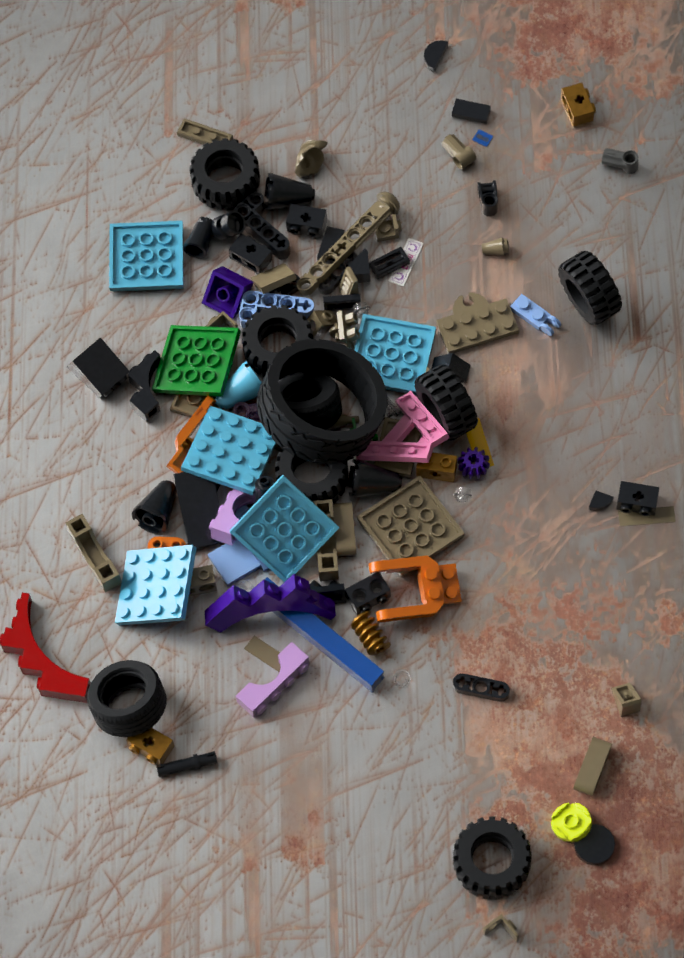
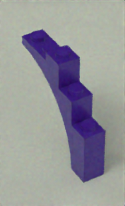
[204,574,336,633]

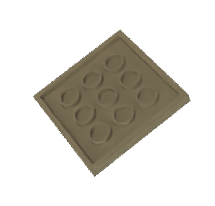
[357,476,465,577]

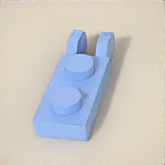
[510,294,562,336]

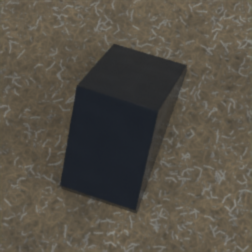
[341,248,370,283]
[431,353,471,383]

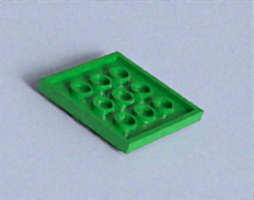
[152,325,241,396]

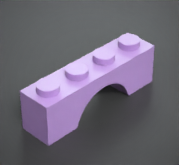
[209,489,255,546]
[236,642,309,718]

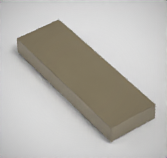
[177,118,233,145]

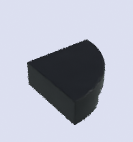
[589,490,614,511]

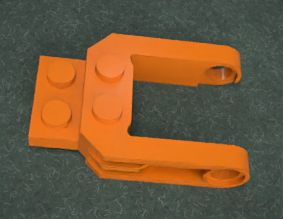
[166,395,216,473]
[368,555,462,622]

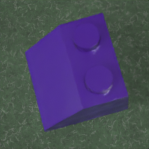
[202,266,254,319]

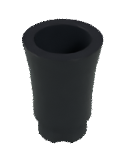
[183,217,213,259]

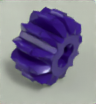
[457,446,490,480]

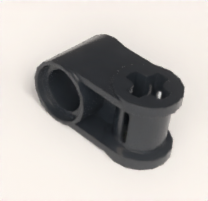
[477,180,498,216]

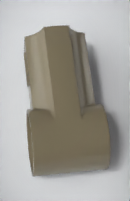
[442,134,477,170]

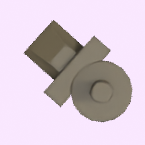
[329,310,360,348]

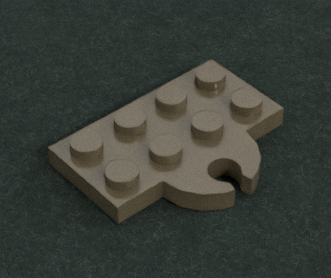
[436,292,519,354]

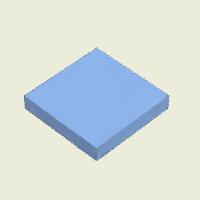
[207,539,261,587]

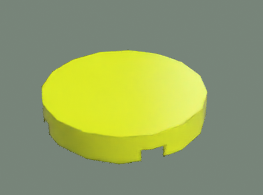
[551,803,592,842]

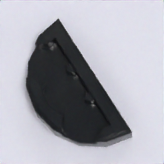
[424,40,448,72]

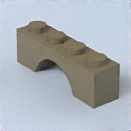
[313,499,339,581]
[66,514,122,593]

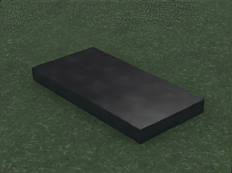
[173,472,223,548]

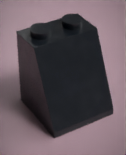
[67,337,130,398]

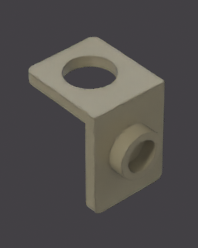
[306,310,338,338]
[206,311,238,328]
[483,914,519,942]

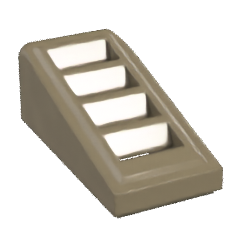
[339,266,359,295]

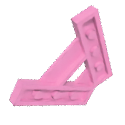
[355,391,449,463]

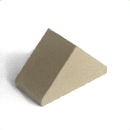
[611,683,642,717]

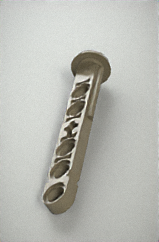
[297,191,400,296]

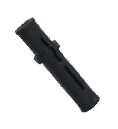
[156,751,218,777]

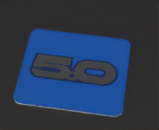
[472,130,493,147]

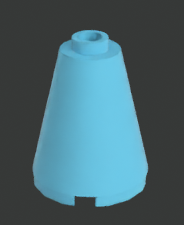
[215,361,262,410]

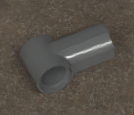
[602,148,638,174]

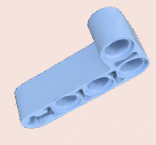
[239,291,315,328]

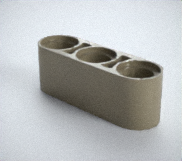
[333,502,357,556]
[573,736,612,796]

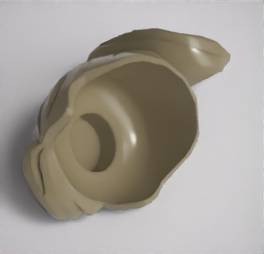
[295,140,328,178]

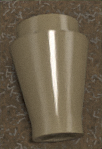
[482,237,509,256]

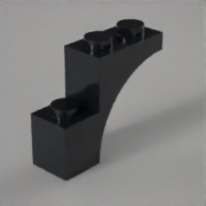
[128,350,161,423]

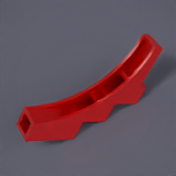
[0,592,91,703]

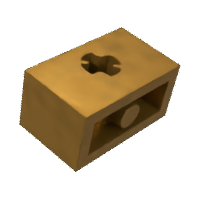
[561,82,596,127]
[416,452,457,483]
[126,728,175,765]

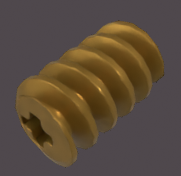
[351,611,391,655]

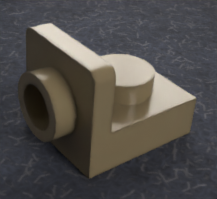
[375,214,402,242]

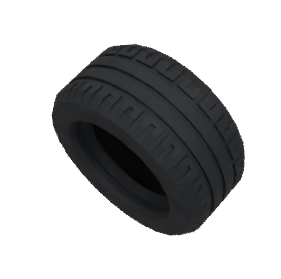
[87,660,167,737]

